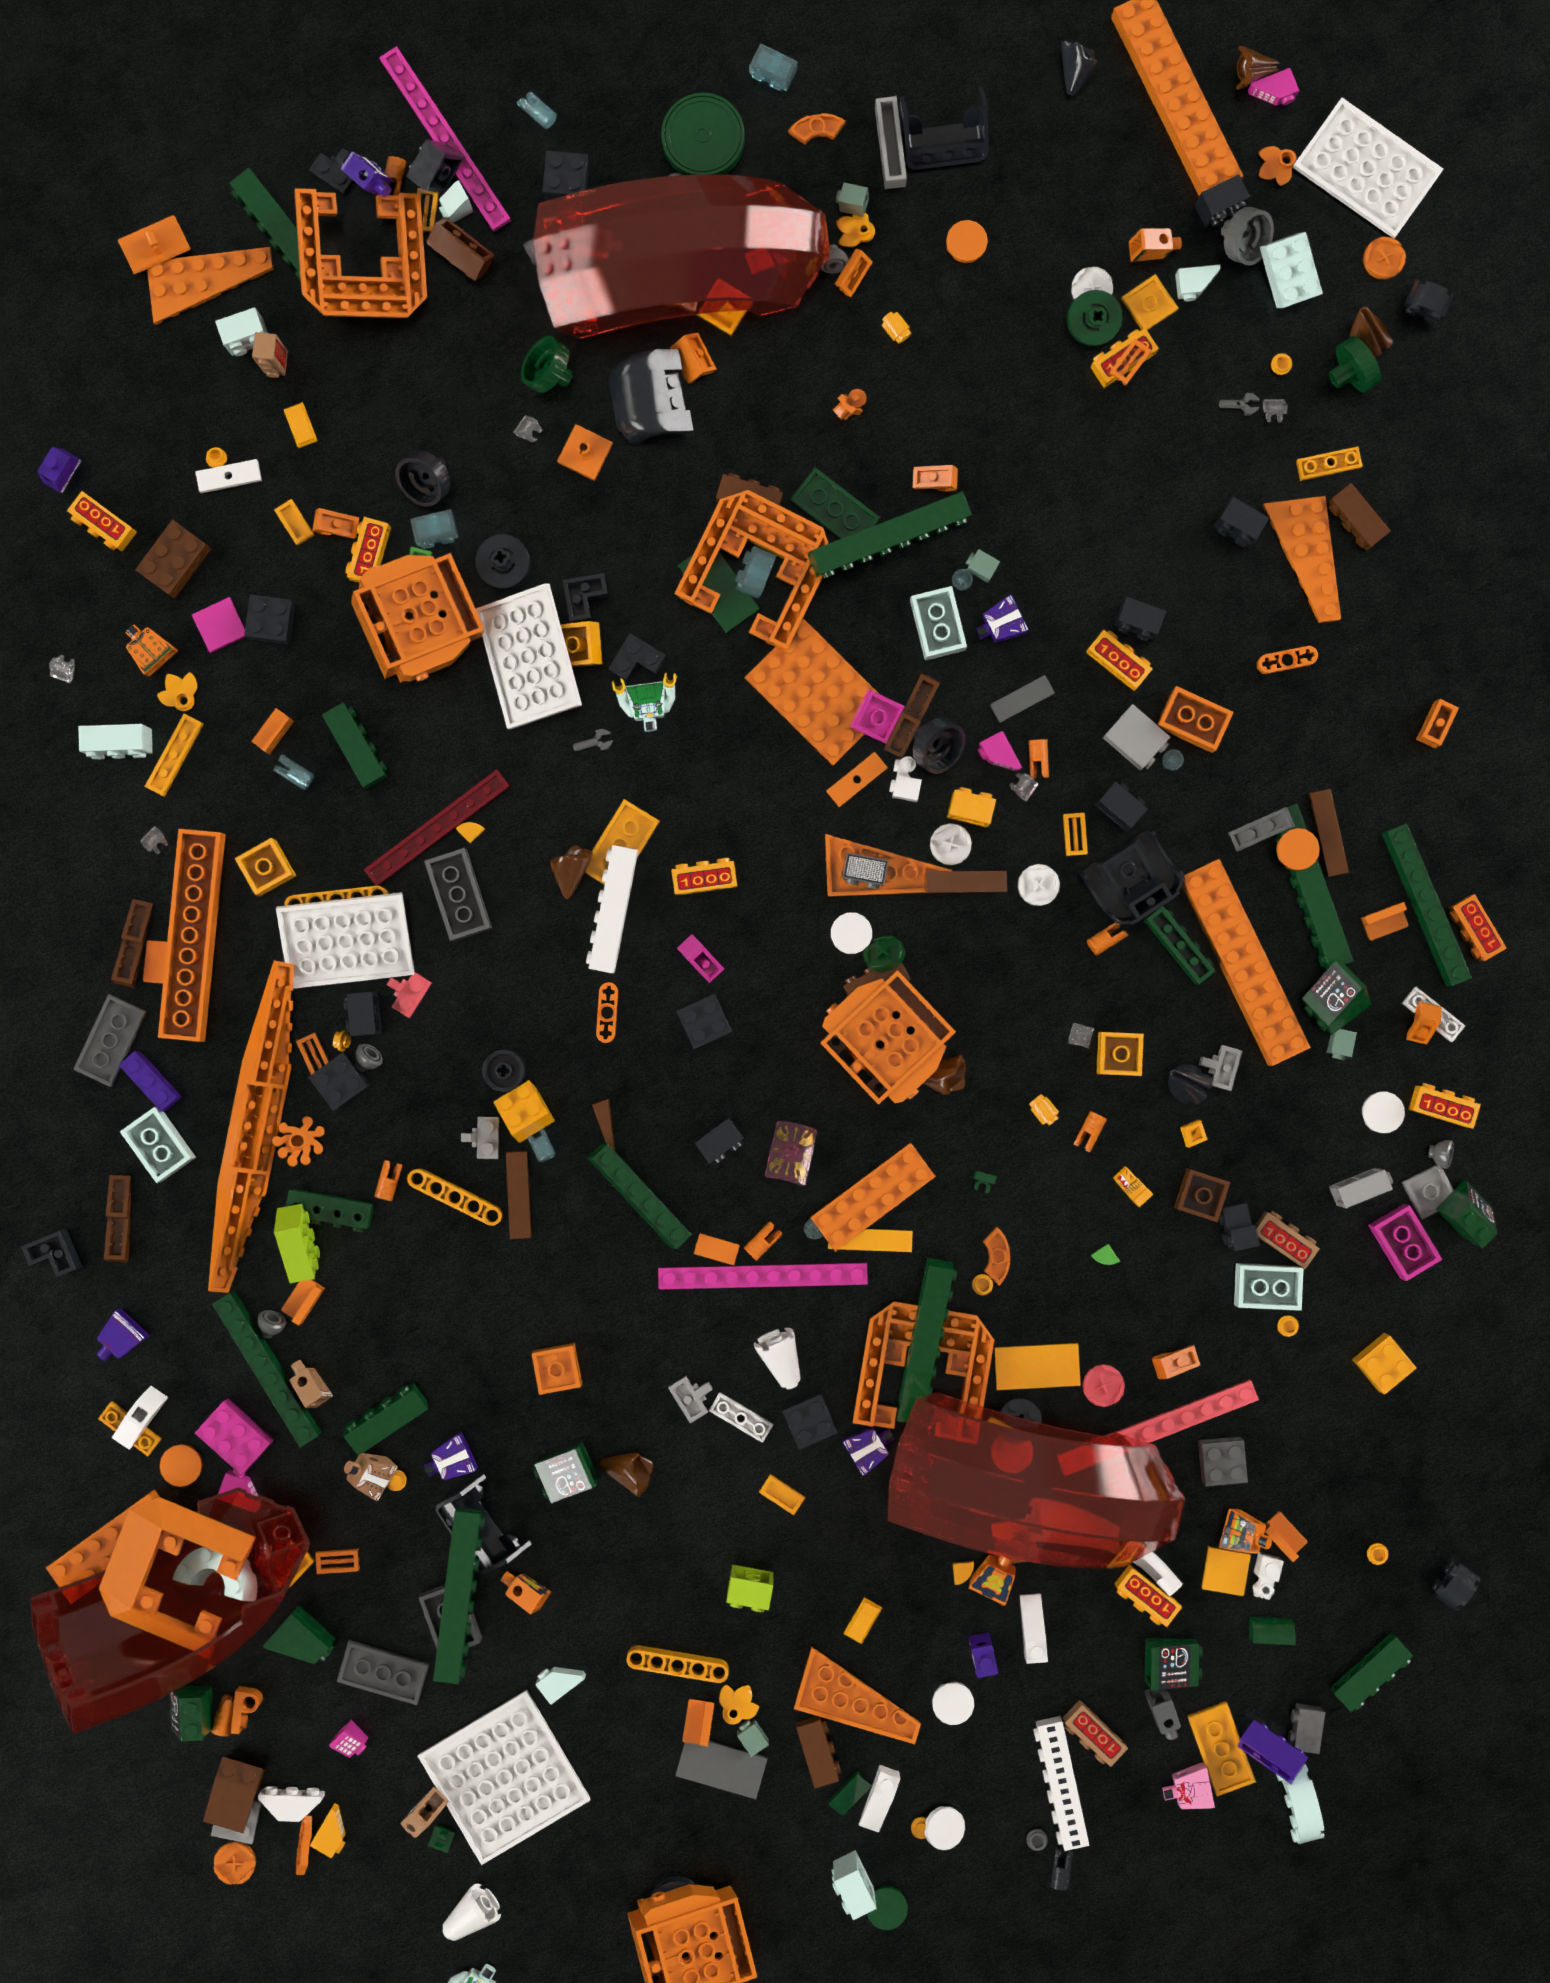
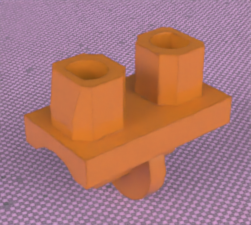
[833,389,867,420]

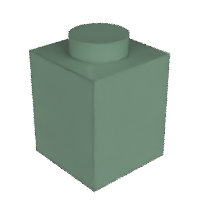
[836,183,869,217]
[966,549,1000,583]
[1327,1029,1357,1060]
[737,1719,769,1757]

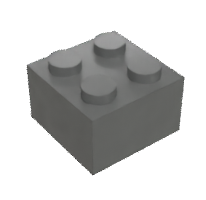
[1198,1437,1248,1486]

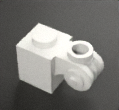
[889,757,922,802]
[1253,1552,1284,1600]

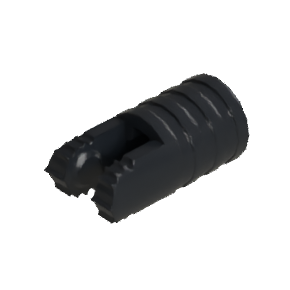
[1050,1847,1074,1891]

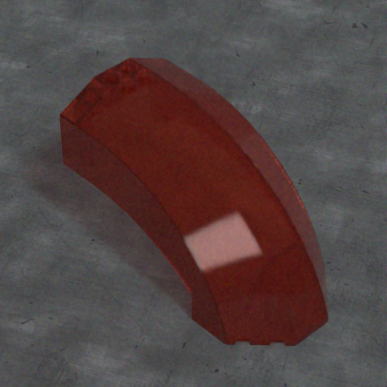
[533,175,830,338]
[888,1392,1185,1569]
[30,1487,310,1734]

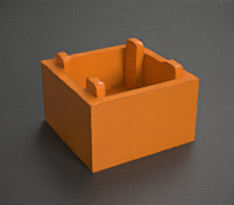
[532,1343,582,1395]

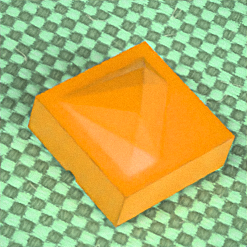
[1180,1120,1207,1147]

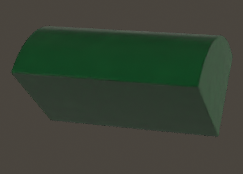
[1249,1617,1296,1645]

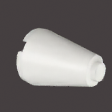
[754,1328,801,1389]
[443,1884,501,1941]

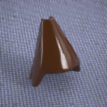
[1236,46,1280,90]
[1350,307,1393,358]
[550,846,593,899]
[923,1055,966,1096]
[599,1452,653,1497]

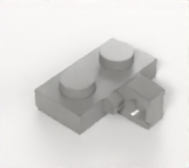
[1199,1045,1242,1091]
[461,1117,499,1159]
[668,1376,713,1423]

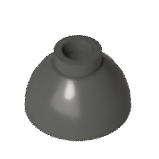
[820,245,849,274]
[355,1044,383,1072]
[1429,1140,1454,1169]
[257,1310,287,1338]

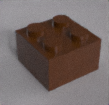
[1174,1168,1230,1222]

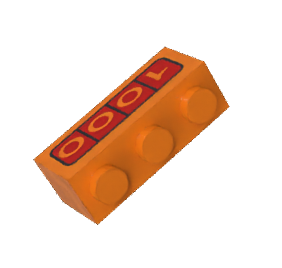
[1448,894,1506,962]

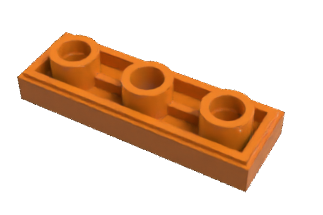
[826,752,888,807]

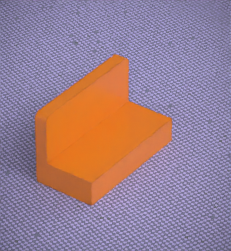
[670,333,717,384]
[251,708,294,754]
[1361,902,1408,941]
[143,941,167,984]
[282,1279,325,1326]
[1265,1511,1307,1562]
[683,1699,714,1747]

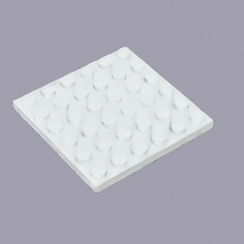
[418,1690,591,1865]

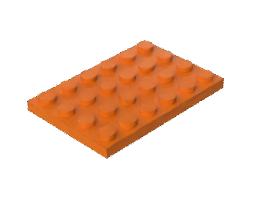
[745,619,879,766]

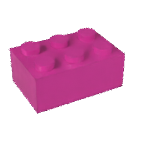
[1368,1204,1443,1281]
[195,1398,274,1475]

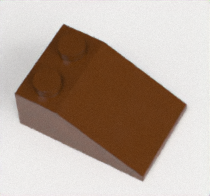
[203,1757,265,1834]

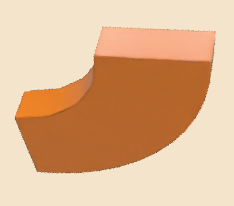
[788,113,846,145]
[983,1227,1010,1286]
[296,1816,312,1875]

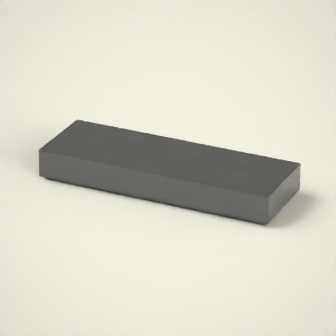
[990,675,1055,723]
[1229,807,1295,851]

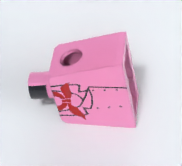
[1162,1762,1215,1809]

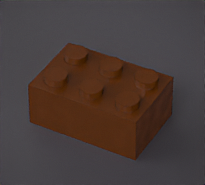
[135,520,211,599]

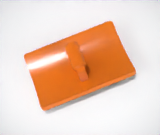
[118,215,190,274]

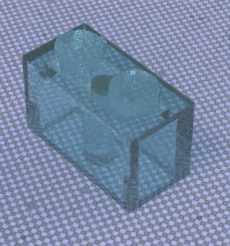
[749,43,798,91]
[410,509,459,549]
[735,546,776,599]

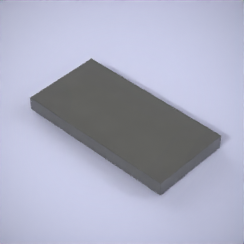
[73,994,148,1087]
[337,1640,430,1705]
[676,1740,768,1799]

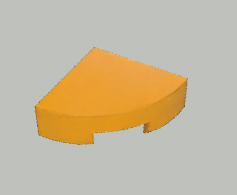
[455,822,485,844]
[953,1561,974,1585]

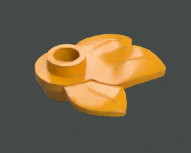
[836,213,875,247]
[157,673,197,711]
[719,1685,759,1725]

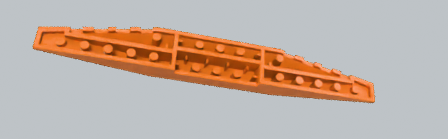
[208,961,294,1293]

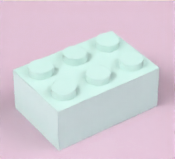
[1260,232,1323,308]
[910,586,967,660]
[78,724,152,759]
[120,1107,196,1183]
[1234,1263,1303,1310]
[831,1850,876,1920]

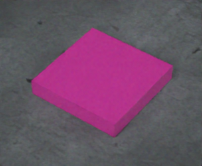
[192,597,245,653]
[850,689,905,744]

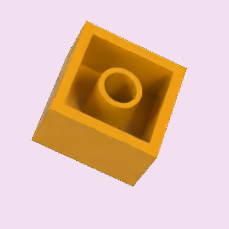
[561,621,603,668]
[947,787,996,827]
[235,838,296,896]
[1097,1032,1144,1076]
[494,1080,555,1143]
[1352,1333,1416,1395]

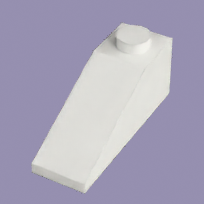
[1020,1593,1048,1664]
[859,1765,900,1832]

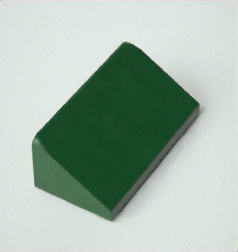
[828,1771,872,1816]

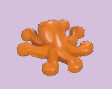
[272,1116,324,1167]

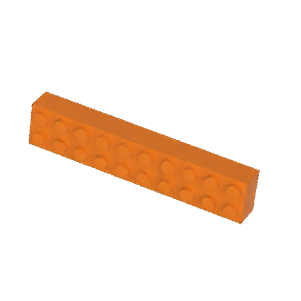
[1111,0,1243,196]
[158,829,226,1042]
[1182,859,1311,1066]

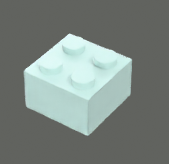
[215,307,268,356]

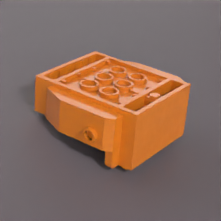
[351,553,485,683]
[820,970,955,1105]
[627,1884,758,1983]

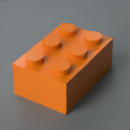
[1157,686,1233,753]

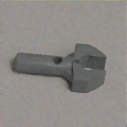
[1219,393,1260,416]
[573,729,613,751]

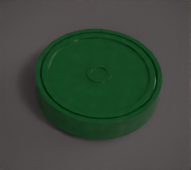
[661,93,745,181]

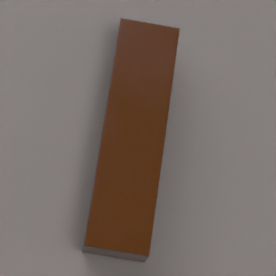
[884,673,940,758]
[1309,789,1349,877]
[924,871,1007,894]
[111,899,154,988]
[592,1099,615,1186]
[506,1151,532,1239]
[104,1175,132,1262]

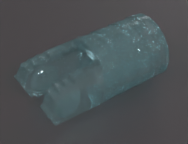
[517,91,557,129]
[274,755,314,790]
[528,1128,556,1162]

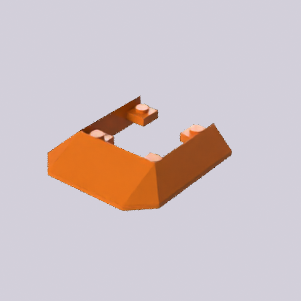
[294,188,427,318]
[674,490,829,650]
[853,1302,994,1444]
[99,1497,256,1657]

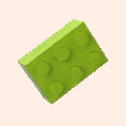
[274,1204,320,1283]
[727,1565,773,1612]

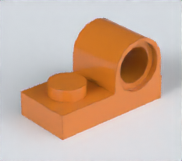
[913,465,958,492]
[312,508,359,539]
[1407,1001,1442,1045]
[1152,1345,1200,1379]
[231,1686,263,1734]

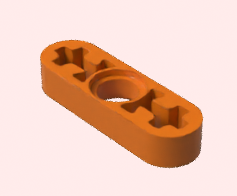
[1257,646,1318,674]
[596,982,618,1043]

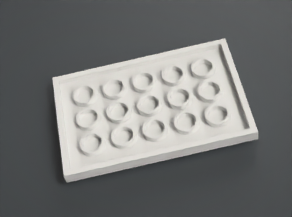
[1293,98,1443,239]
[476,583,582,729]
[276,893,414,988]

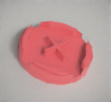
[1082,1364,1125,1407]

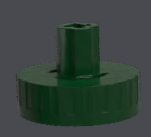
[1066,290,1122,346]
[521,336,573,393]
[1329,336,1381,393]

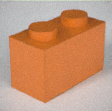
[1416,699,1459,748]

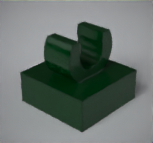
[973,1170,997,1193]
[428,1824,455,1853]

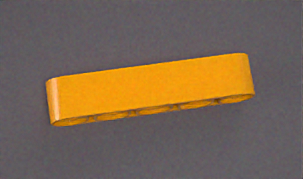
[284,886,389,906]
[407,1169,503,1226]
[627,1645,729,1683]

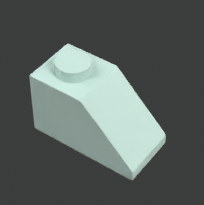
[439,180,473,223]
[1175,265,1220,301]
[536,1667,586,1705]

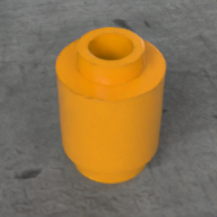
[881,311,911,344]
[1029,1094,1059,1125]

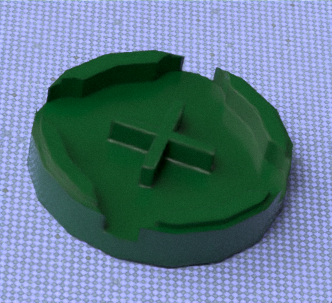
[863,936,905,972]
[867,1886,908,1930]

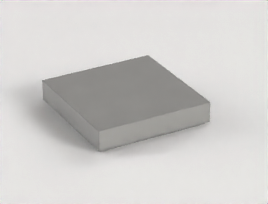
[1402,1164,1454,1220]

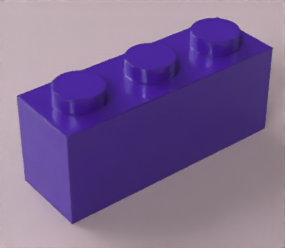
[119,1051,182,1112]
[1237,1720,1308,1785]

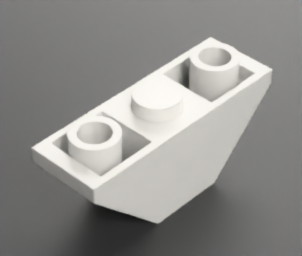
[112,1386,168,1450]
[258,1786,325,1822]

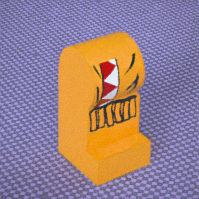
[1113,1166,1153,1207]

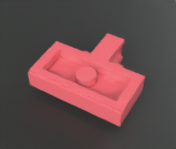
[387,972,432,1018]

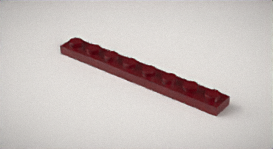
[364,770,510,886]

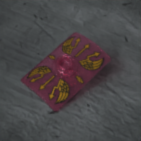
[765,1121,817,1186]

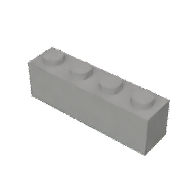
[875,96,907,189]

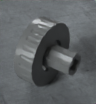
[1221,207,1274,265]

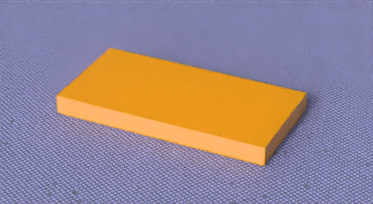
[585,799,660,885]
[994,1343,1081,1390]
[1187,1701,1256,1796]

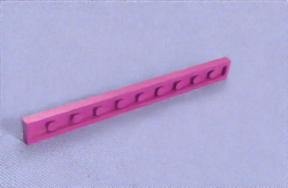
[379,46,511,232]
[658,1263,868,1289]

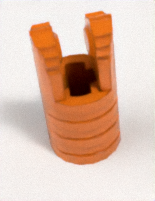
[385,156,406,196]
[1029,740,1049,778]
[1087,922,1128,956]
[1074,1111,1107,1152]
[374,1160,402,1201]
[743,1222,783,1261]
[211,1694,234,1736]

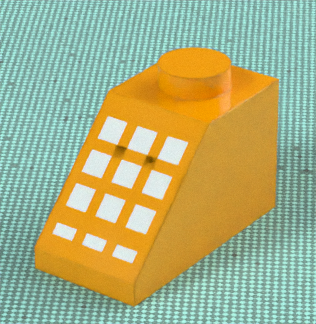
[310,1803,346,1858]

